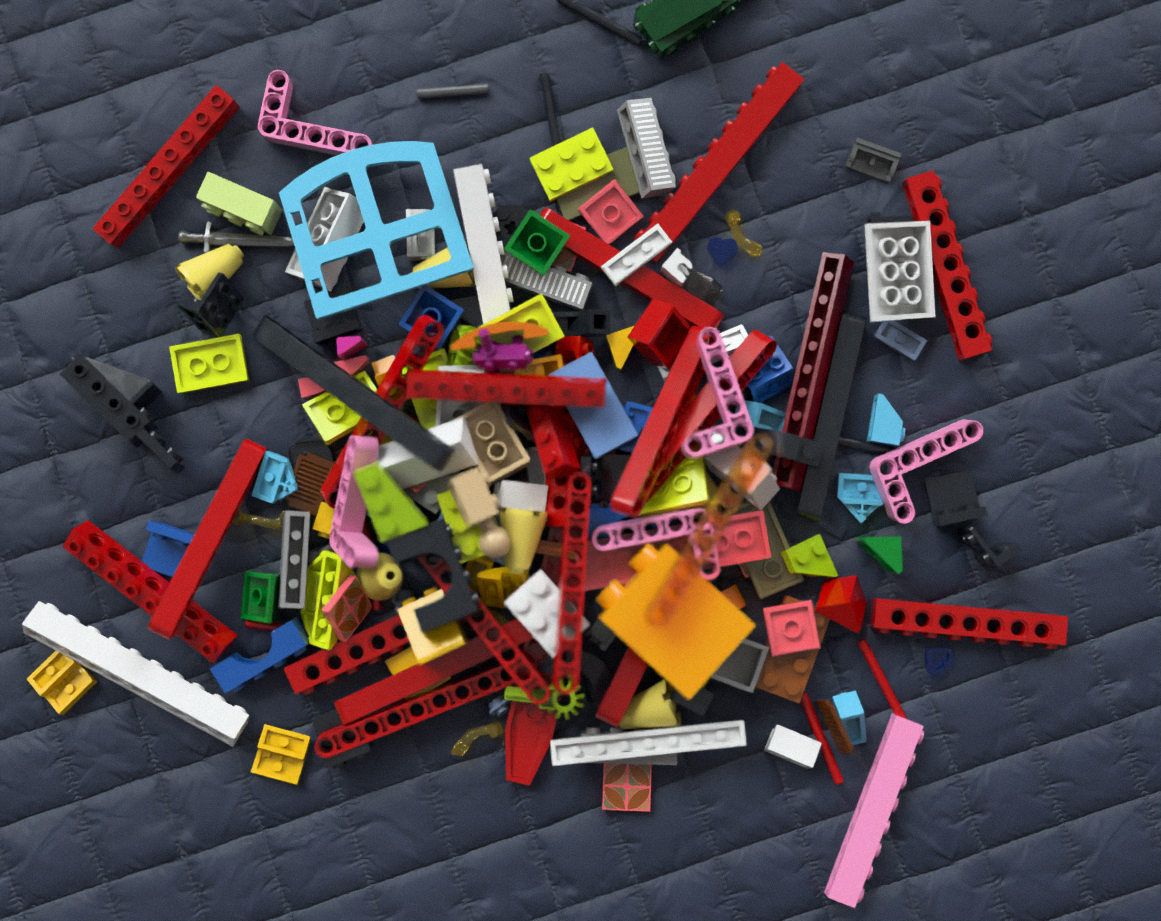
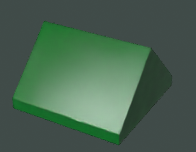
[504,209,570,276]
[855,536,902,574]
[240,571,280,623]

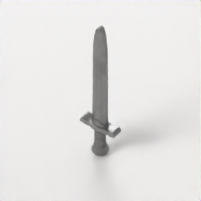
[178,221,295,253]

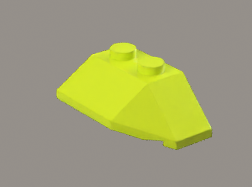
[301,550,356,650]

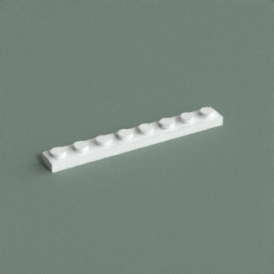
[550,720,746,766]

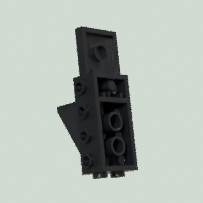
[60,354,185,474]

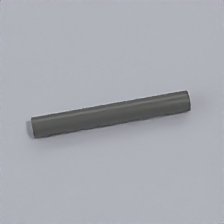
[417,84,488,99]

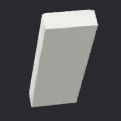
[601,224,672,286]

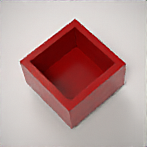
[627,298,691,370]

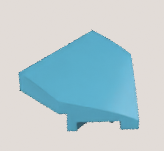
[252,451,298,504]
[837,473,884,523]

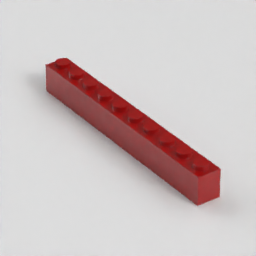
[633,62,804,266]

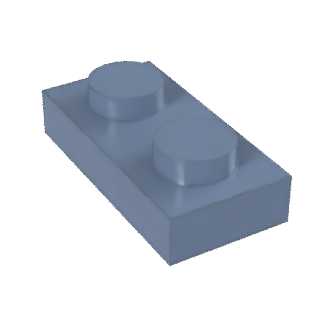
[873,320,927,362]

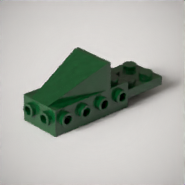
[633,0,744,60]

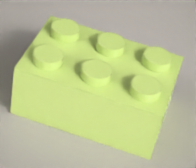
[196,172,282,236]

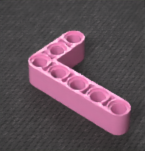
[258,70,373,155]
[682,327,753,460]
[870,419,983,524]
[329,436,379,568]
[592,507,720,579]

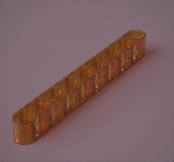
[644,434,773,627]

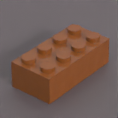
[755,595,830,703]

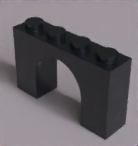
[387,519,481,635]

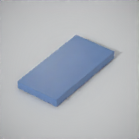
[549,352,638,460]

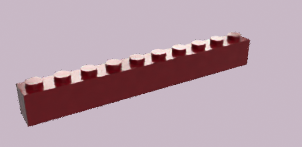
[772,252,855,492]

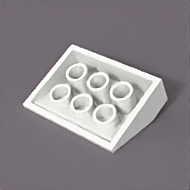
[865,221,935,322]

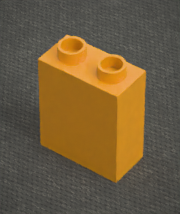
[595,543,756,699]

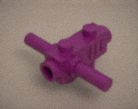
[472,329,533,373]

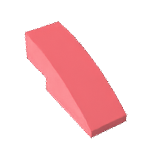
[298,355,370,400]

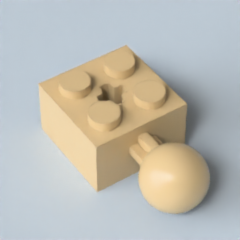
[447,467,511,558]

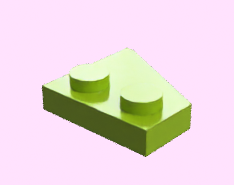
[781,534,838,579]

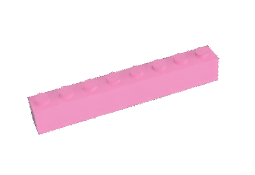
[824,713,924,908]

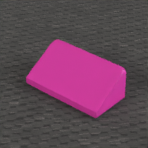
[337,336,367,360]

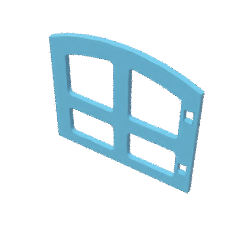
[279,141,474,320]

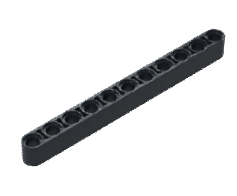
[252,315,455,472]

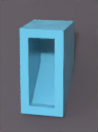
[867,394,905,447]
[735,400,786,432]
[832,691,867,745]

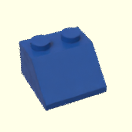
[399,285,464,350]

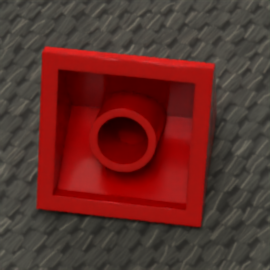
[815,575,867,633]

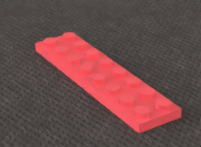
[574,510,771,591]

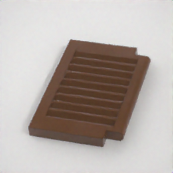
[284,452,335,516]
[815,699,854,754]

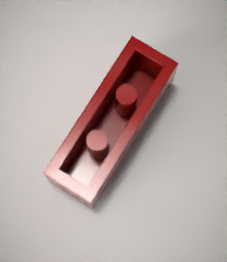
[526,404,580,478]

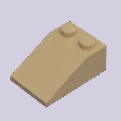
[452,402,531,488]

